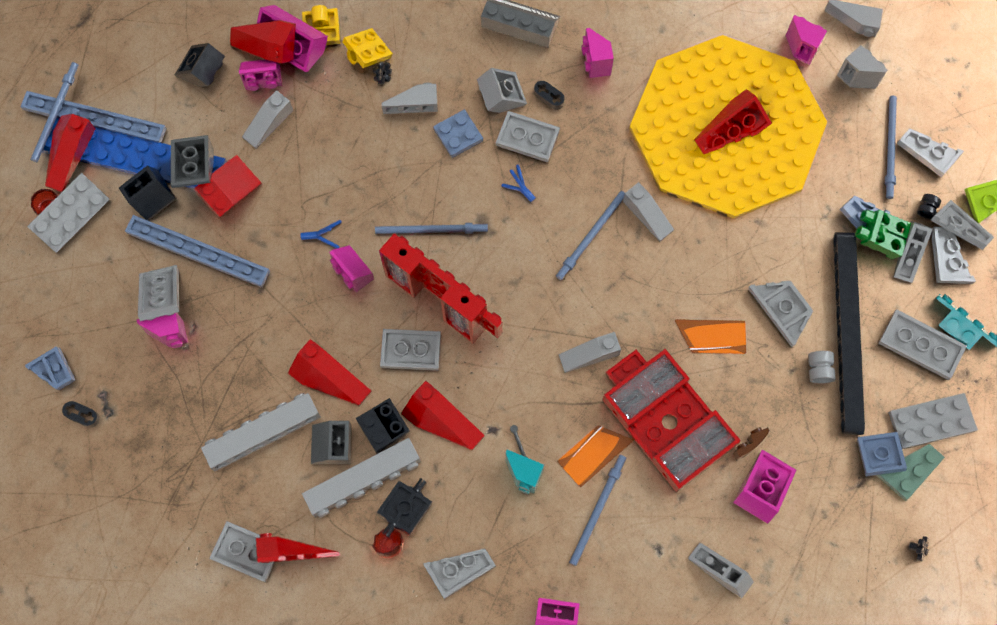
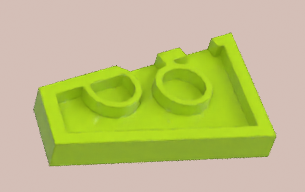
[964,180,997,223]

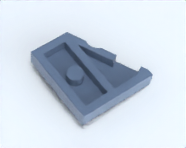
[839,196,890,228]
[25,346,75,390]

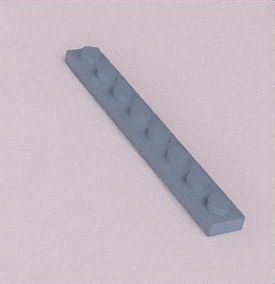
[20,91,166,143]
[125,215,270,288]

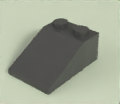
[171,135,214,188]

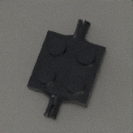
[376,478,432,538]

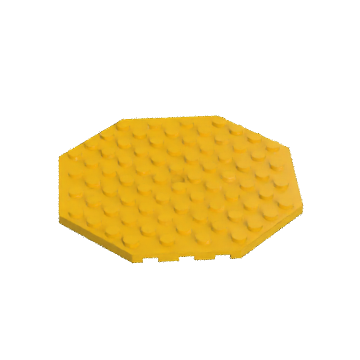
[629,35,827,219]

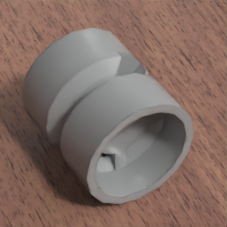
[808,351,836,383]

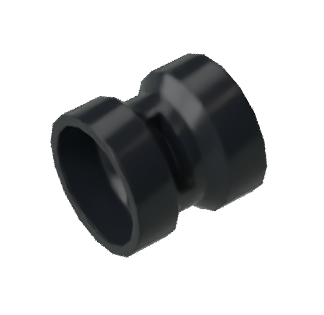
[917,194,941,220]

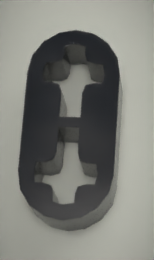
[534,81,565,110]
[62,401,100,428]

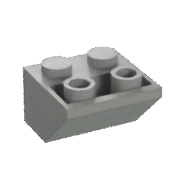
[837,45,888,89]

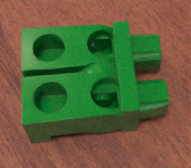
[855,209,911,259]

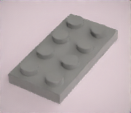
[27,173,110,253]
[138,265,179,321]
[878,309,967,380]
[888,393,978,449]

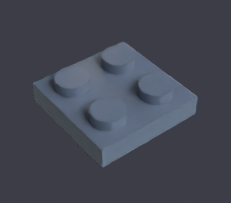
[433,109,483,158]
[857,432,907,476]

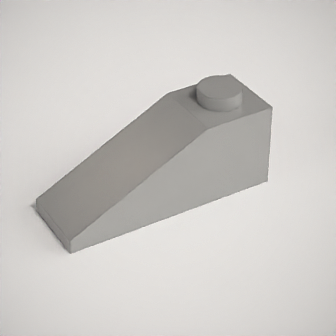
[825,0,883,37]
[382,83,438,114]
[242,90,293,149]
[623,182,674,242]
[893,221,933,283]
[559,332,621,373]
[688,543,754,598]

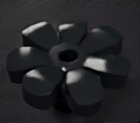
[373,62,392,85]
[909,536,929,562]

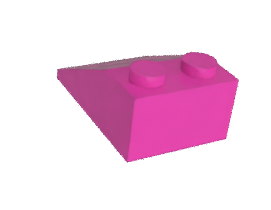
[733,450,797,524]

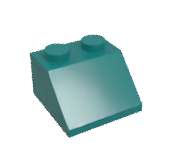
[505,449,544,494]

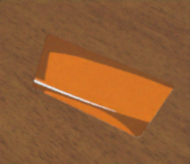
[675,319,746,354]
[557,425,634,487]

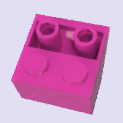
[786,15,827,65]
[581,28,614,78]
[239,59,282,91]
[329,245,374,293]
[535,598,580,625]

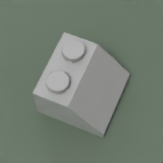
[477,68,527,113]

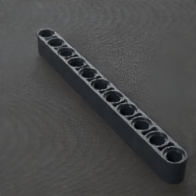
[833,232,865,435]

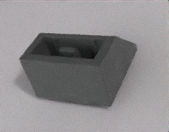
[311,421,352,464]

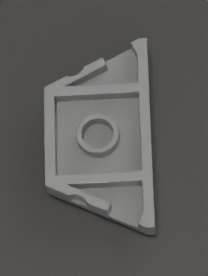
[748,281,813,347]

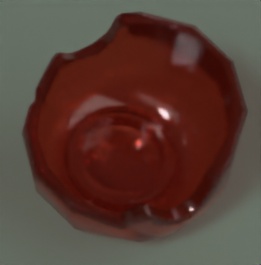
[31,189,58,215]
[372,529,404,559]

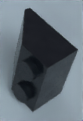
[174,43,225,87]

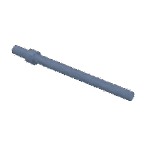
[30,62,79,163]
[884,95,897,199]
[556,191,625,280]
[375,223,488,234]
[569,455,626,566]

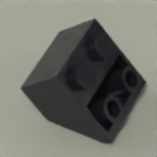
[119,165,177,221]
[356,398,410,454]

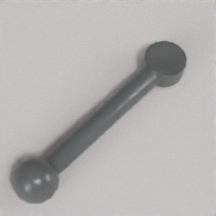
[510,425,528,458]

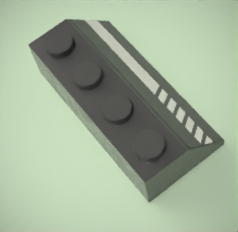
[481,0,560,48]

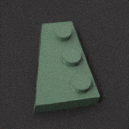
[876,444,945,501]

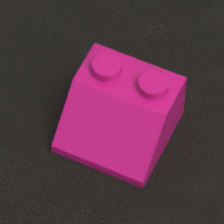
[136,313,188,348]

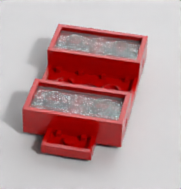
[379,233,503,344]
[602,349,741,492]

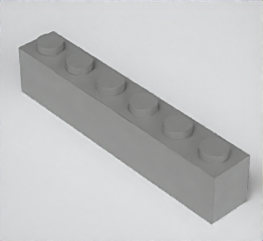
[201,393,321,472]
[302,438,421,518]

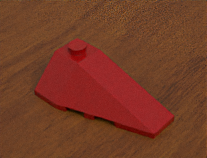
[230,20,296,64]
[694,89,772,154]
[45,114,95,193]
[288,339,372,406]
[401,381,485,450]
[255,533,340,564]

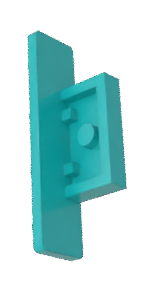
[936,294,997,350]

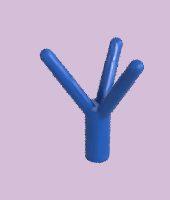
[501,164,536,202]
[300,220,342,249]

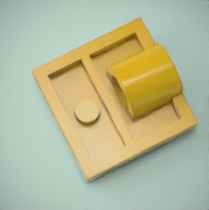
[302,5,341,45]
[342,28,393,68]

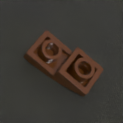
[733,427,770,461]

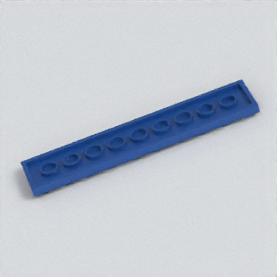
[42,118,227,189]

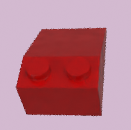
[194,155,261,219]

